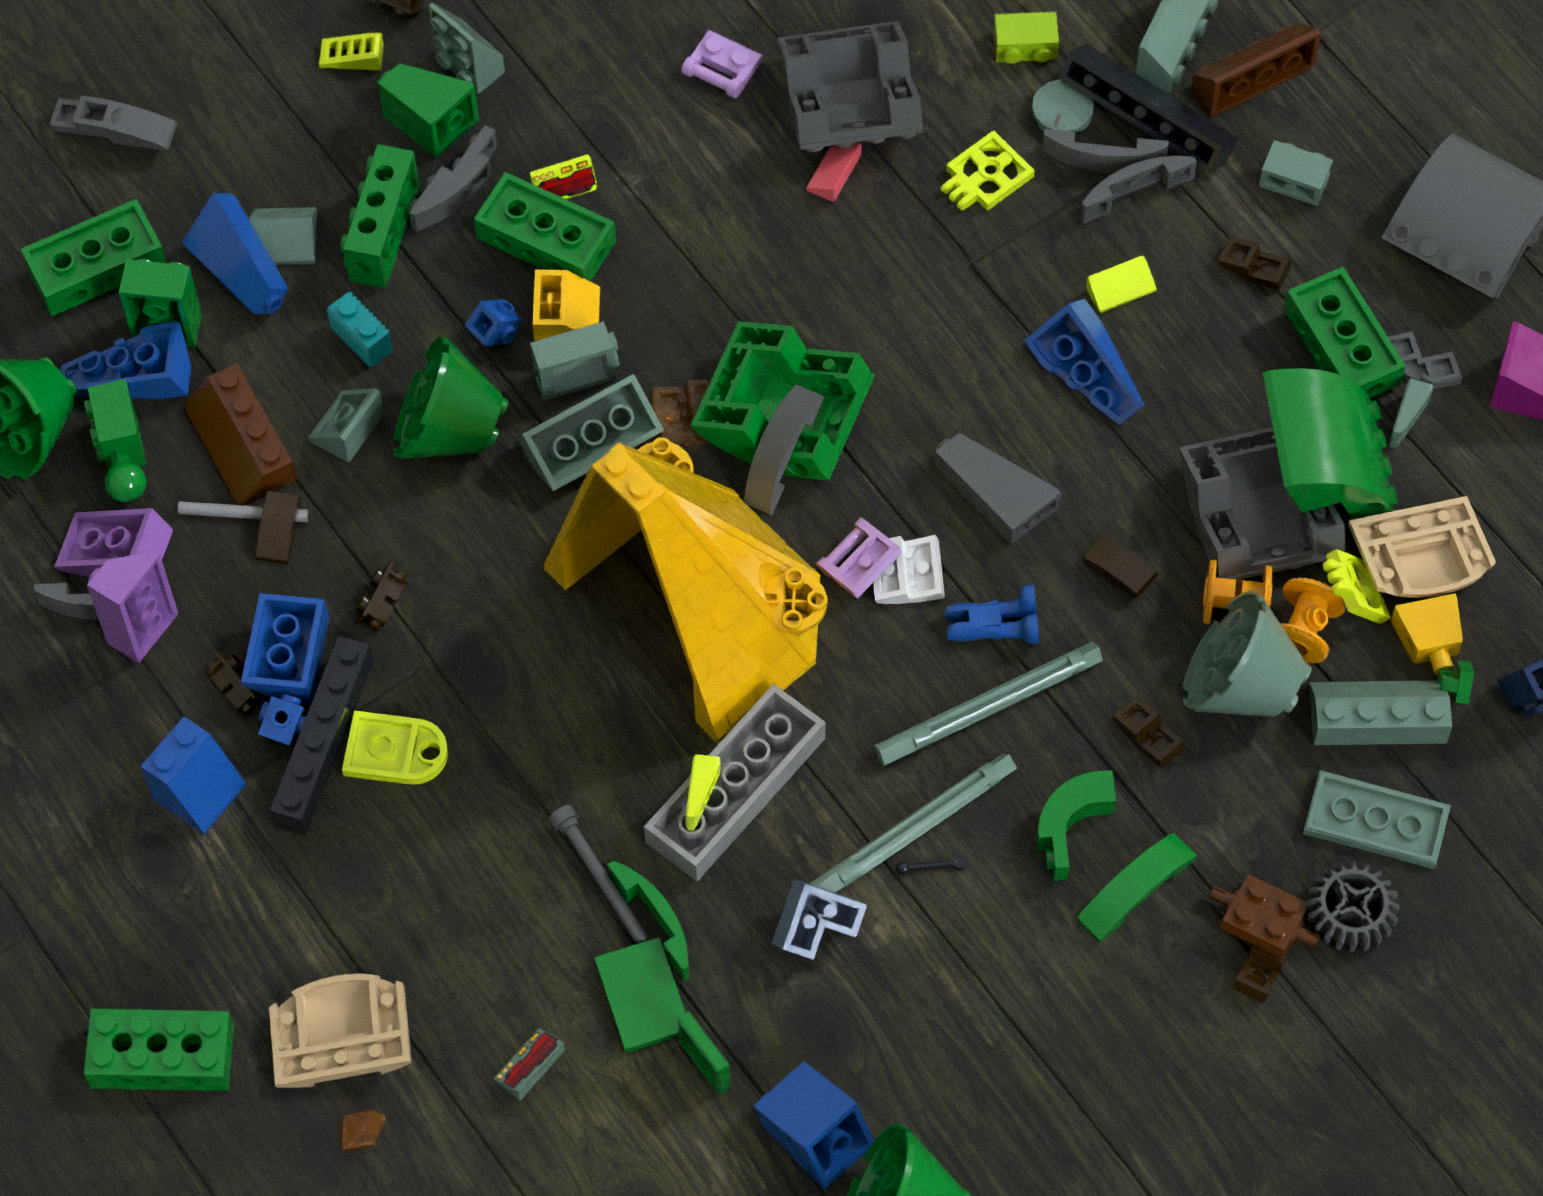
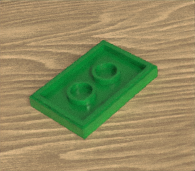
[594,937,685,1053]

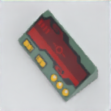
[494,1028,565,1101]

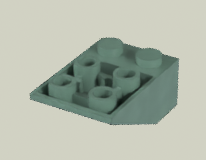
[429,3,505,94]

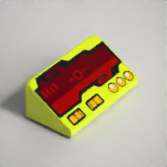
[530,155,597,199]

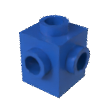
[465,299,523,346]
[258,693,307,747]

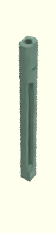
[874,642,1103,766]
[809,753,1017,893]

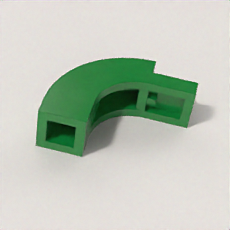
[1037,770,1116,881]

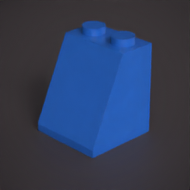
[141,716,246,835]
[753,1061,874,1189]

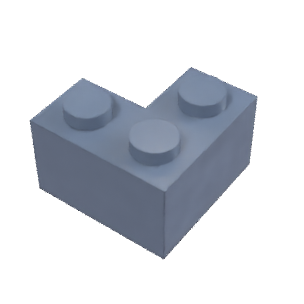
[772,879,867,960]

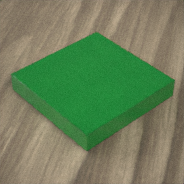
[678,1011,730,1095]

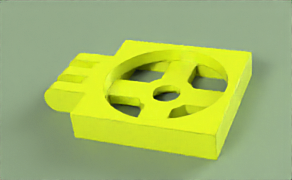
[940,130,1035,211]
[1322,549,1391,624]

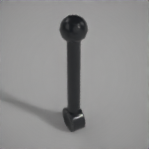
[896,855,967,875]

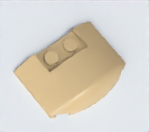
[1348,496,1496,598]
[269,974,411,1088]

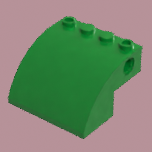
[690,321,875,481]
[1263,368,1398,519]

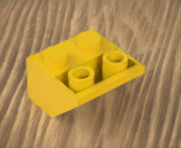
[533,270,600,341]

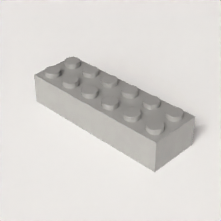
[644,684,825,882]

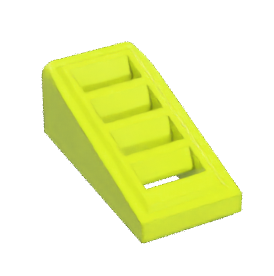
[319,33,384,70]
[685,754,721,831]

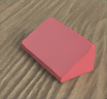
[806,142,861,202]

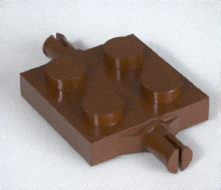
[1209,874,1321,958]

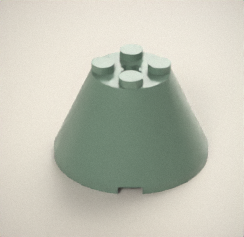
[1183,591,1312,717]

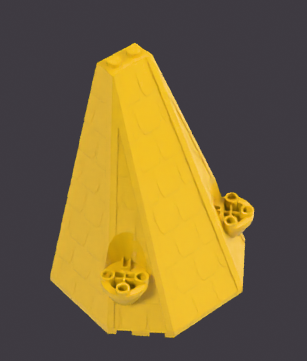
[544,437,827,744]

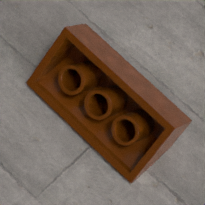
[1191,24,1321,118]
[183,363,297,505]

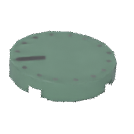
[1032,79,1094,132]

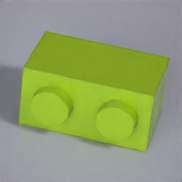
[994,12,1059,63]

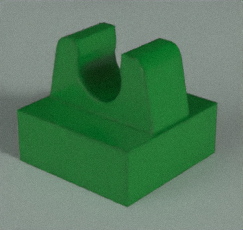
[1438,660,1474,704]

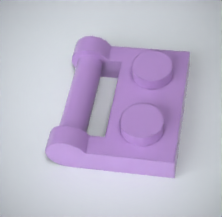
[681,30,762,99]
[816,517,902,599]

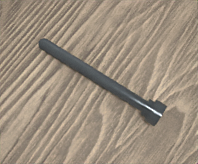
[548,805,647,944]

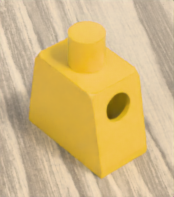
[1391,593,1463,675]

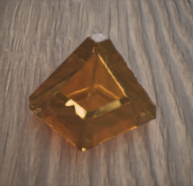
[343,1109,385,1150]

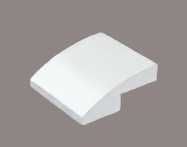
[873,535,945,604]

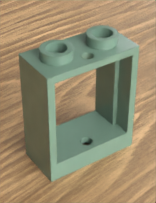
[530,321,620,401]

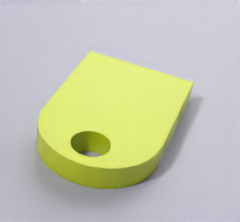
[342,711,448,785]

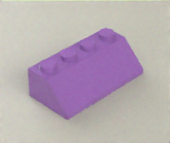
[87,551,178,663]

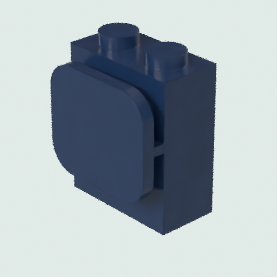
[1497,657,1543,719]

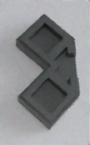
[1388,331,1462,390]

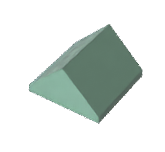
[249,207,317,265]
[307,388,384,463]

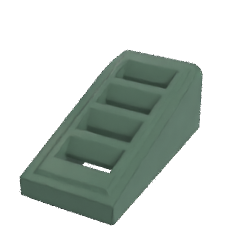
[1389,378,1434,449]

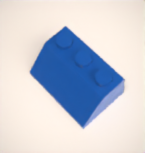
[241,593,330,705]

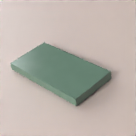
[1303,770,1451,869]

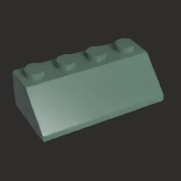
[1136,0,1219,94]
[516,374,664,492]
[1309,680,1452,745]

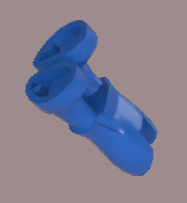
[944,584,1039,644]

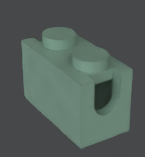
[1259,140,1333,206]

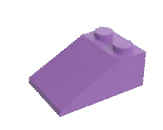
[54,508,173,577]

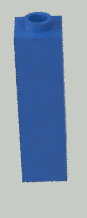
[182,193,289,314]

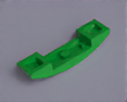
[1076,833,1197,943]
[608,861,689,982]

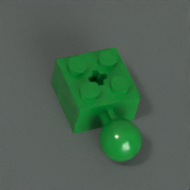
[84,379,147,503]

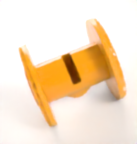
[1203,559,1272,624]
[1280,577,1346,664]

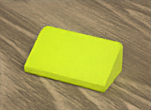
[1086,256,1157,313]

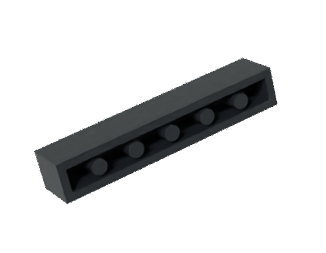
[1058,43,1238,173]
[270,636,373,836]

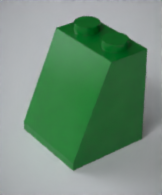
[378,63,479,158]

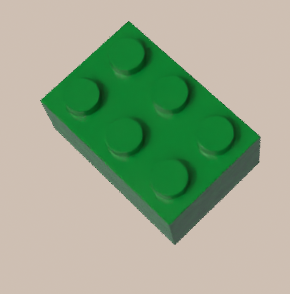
[119,259,202,347]

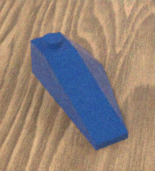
[1024,299,1145,425]
[61,321,192,399]

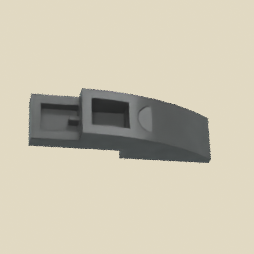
[49,95,177,151]
[408,125,497,231]

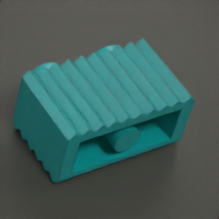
[326,292,392,367]

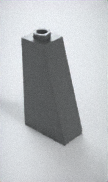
[934,433,1061,545]

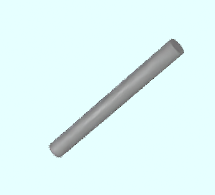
[178,501,308,523]

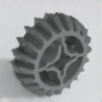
[1306,861,1400,953]

